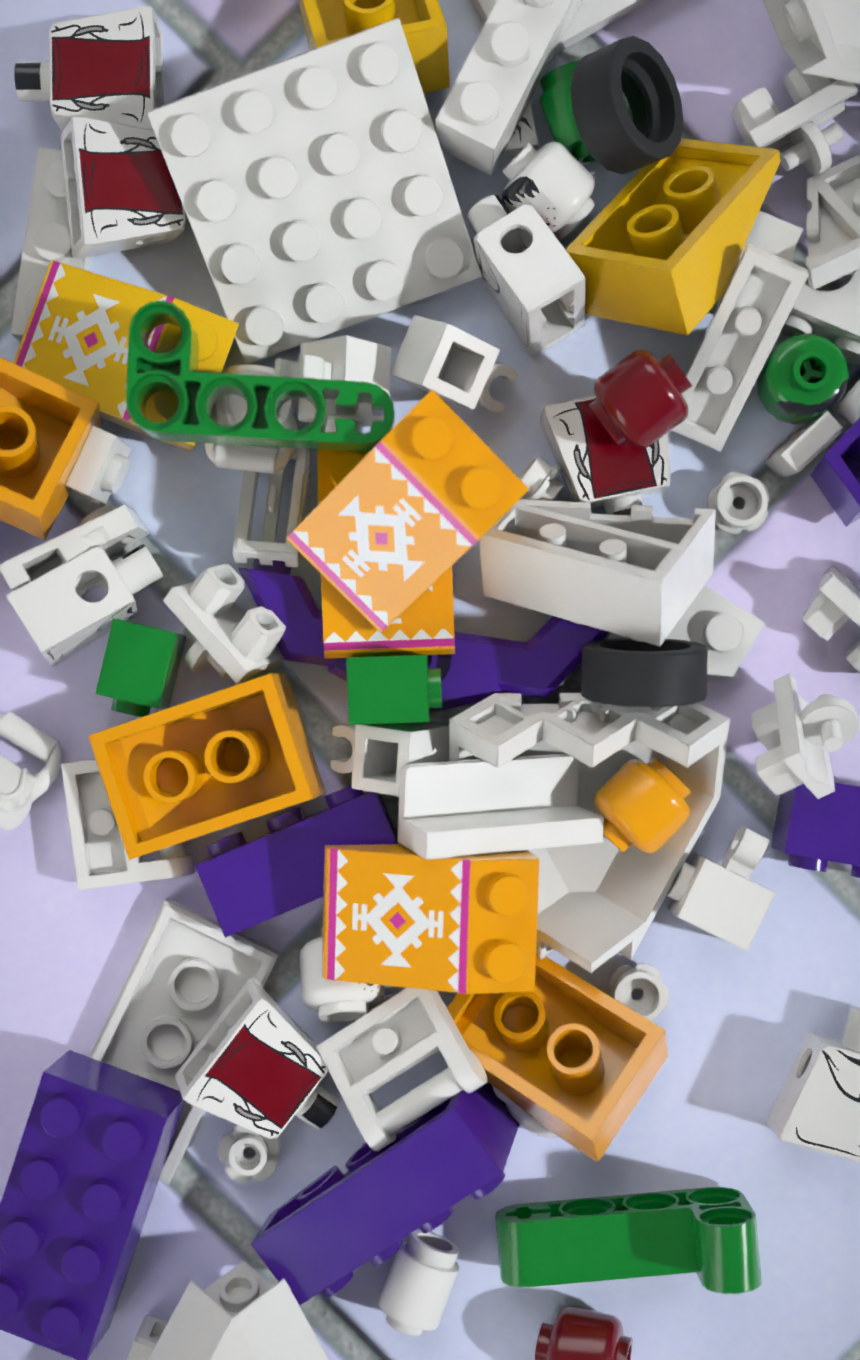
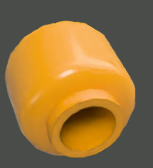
[594,757,691,854]

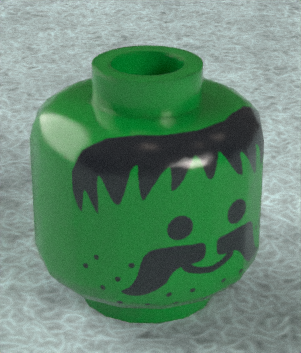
[756,333,849,424]

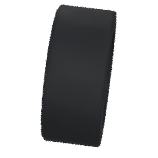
[570,36,683,175]
[581,638,708,707]

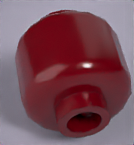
[589,349,692,449]
[535,1305,633,1360]

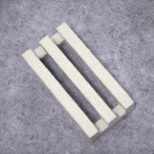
[232,446,312,568]

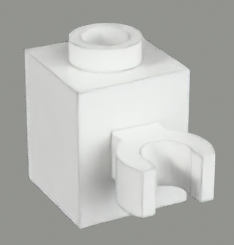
[391,315,518,412]
[275,335,391,433]
[330,722,449,797]
[666,825,776,951]

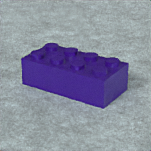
[0,1050,185,1360]

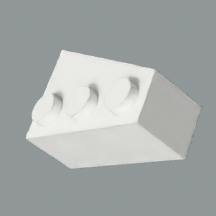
[479,499,716,646]

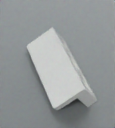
[398,753,604,860]

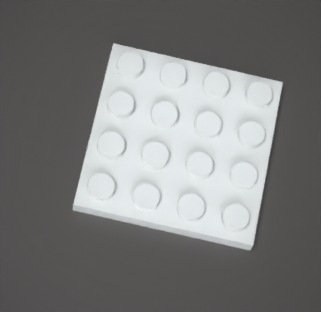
[147,18,482,365]

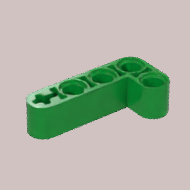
[126,300,395,452]
[495,1187,762,1294]

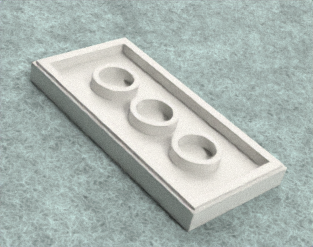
[90,898,280,1185]

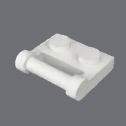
[61,759,195,891]
[316,988,488,1152]

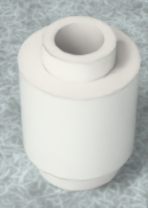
[378,1229,460,1336]

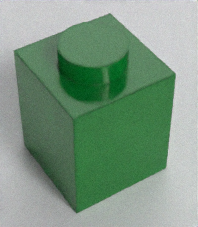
[95,618,186,717]
[346,655,442,725]

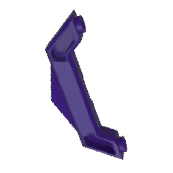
[238,558,609,712]

